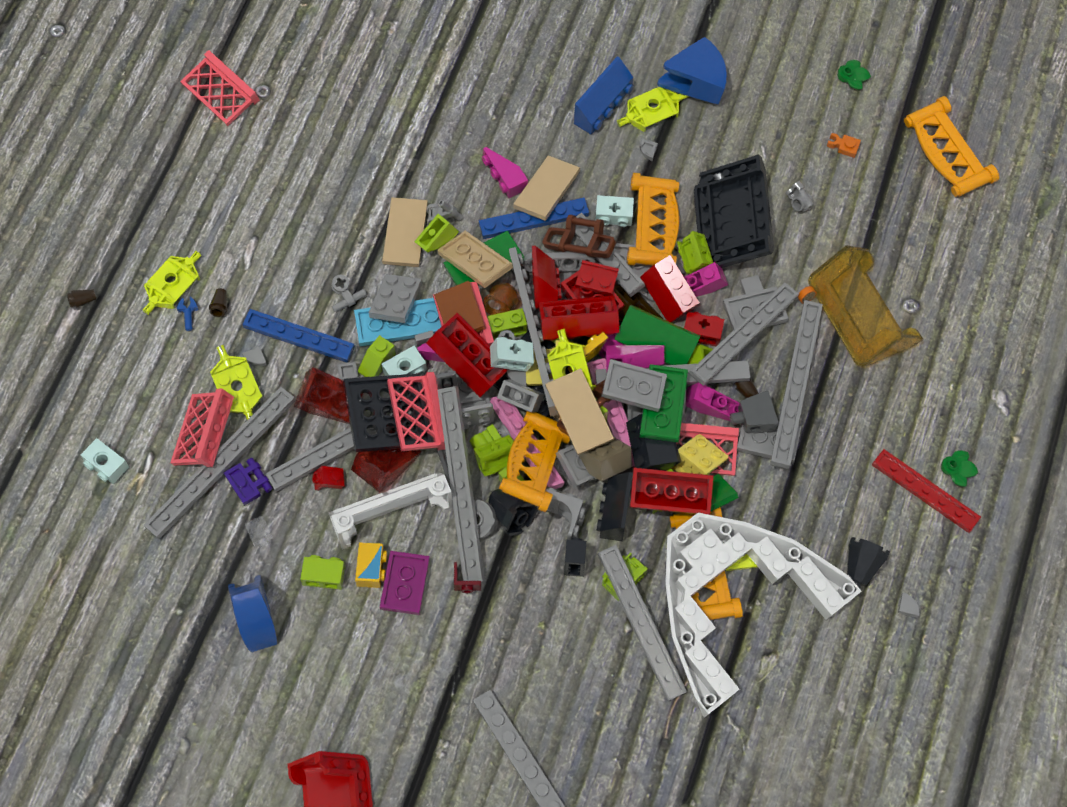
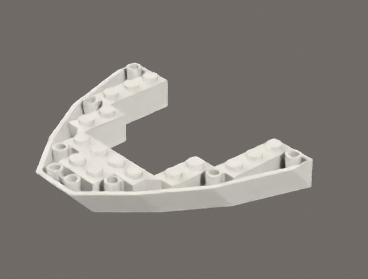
[665,513,862,718]

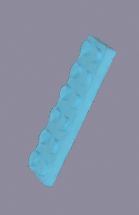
[354,298,441,346]

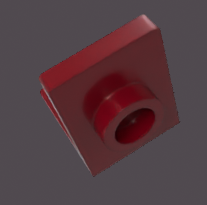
[454,562,481,594]

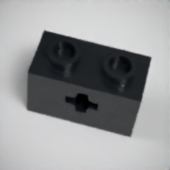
[564,538,587,577]

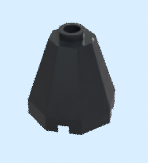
[488,489,538,536]
[847,537,890,588]

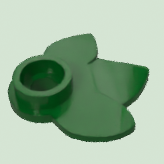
[837,60,871,90]
[941,450,978,487]

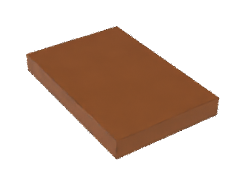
[434,281,486,332]

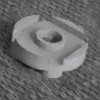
[474,500,498,539]

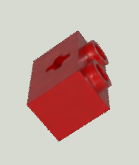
[684,312,725,347]

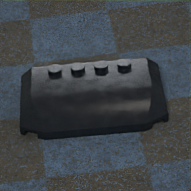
[694,154,774,268]

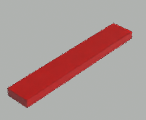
[872,449,981,533]

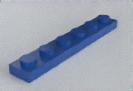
[479,197,589,239]
[242,309,355,363]

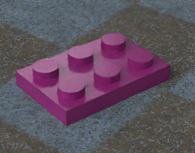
[380,551,430,615]

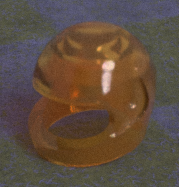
[483,283,519,315]

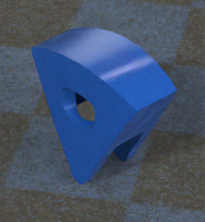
[657,37,727,104]
[228,575,277,653]

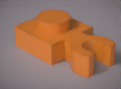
[827,133,861,158]

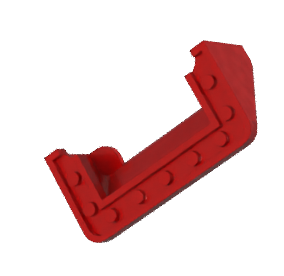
[287,751,373,807]

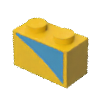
[355,542,387,588]

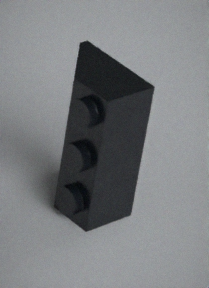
[626,414,681,471]
[596,472,633,542]

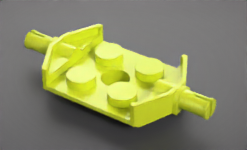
[617,87,689,132]
[142,251,201,315]
[547,329,596,391]
[210,345,263,420]

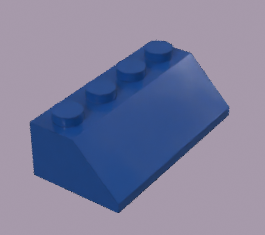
[574,56,634,135]

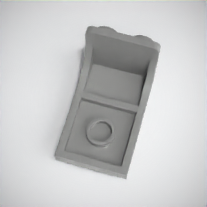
[444,370,494,429]
[536,487,586,540]

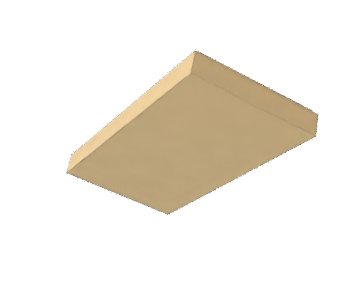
[513,156,580,221]
[382,197,428,267]
[437,230,513,288]
[545,369,614,455]

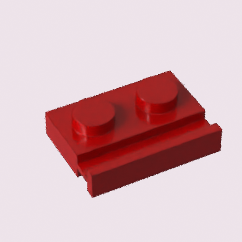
[575,260,619,296]

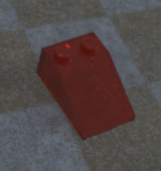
[294,367,363,424]
[351,429,422,493]

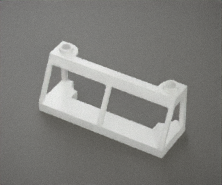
[328,472,453,550]

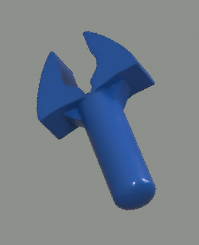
[177,297,199,331]

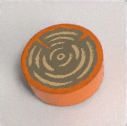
[798,286,817,304]

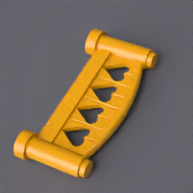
[904,96,999,197]
[626,172,679,266]
[499,411,570,512]
[669,507,743,620]

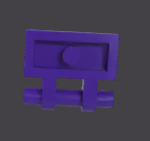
[224,458,273,506]

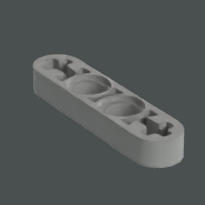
[523,252,596,272]

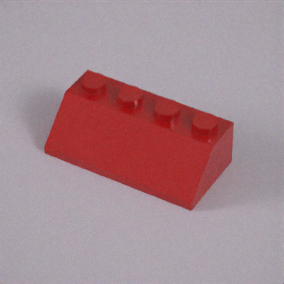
[539,295,619,341]
[426,313,509,397]
[630,468,713,515]

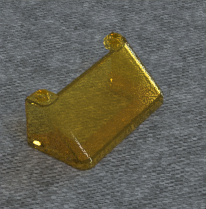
[808,245,924,366]

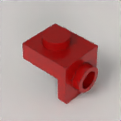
[312,466,344,491]

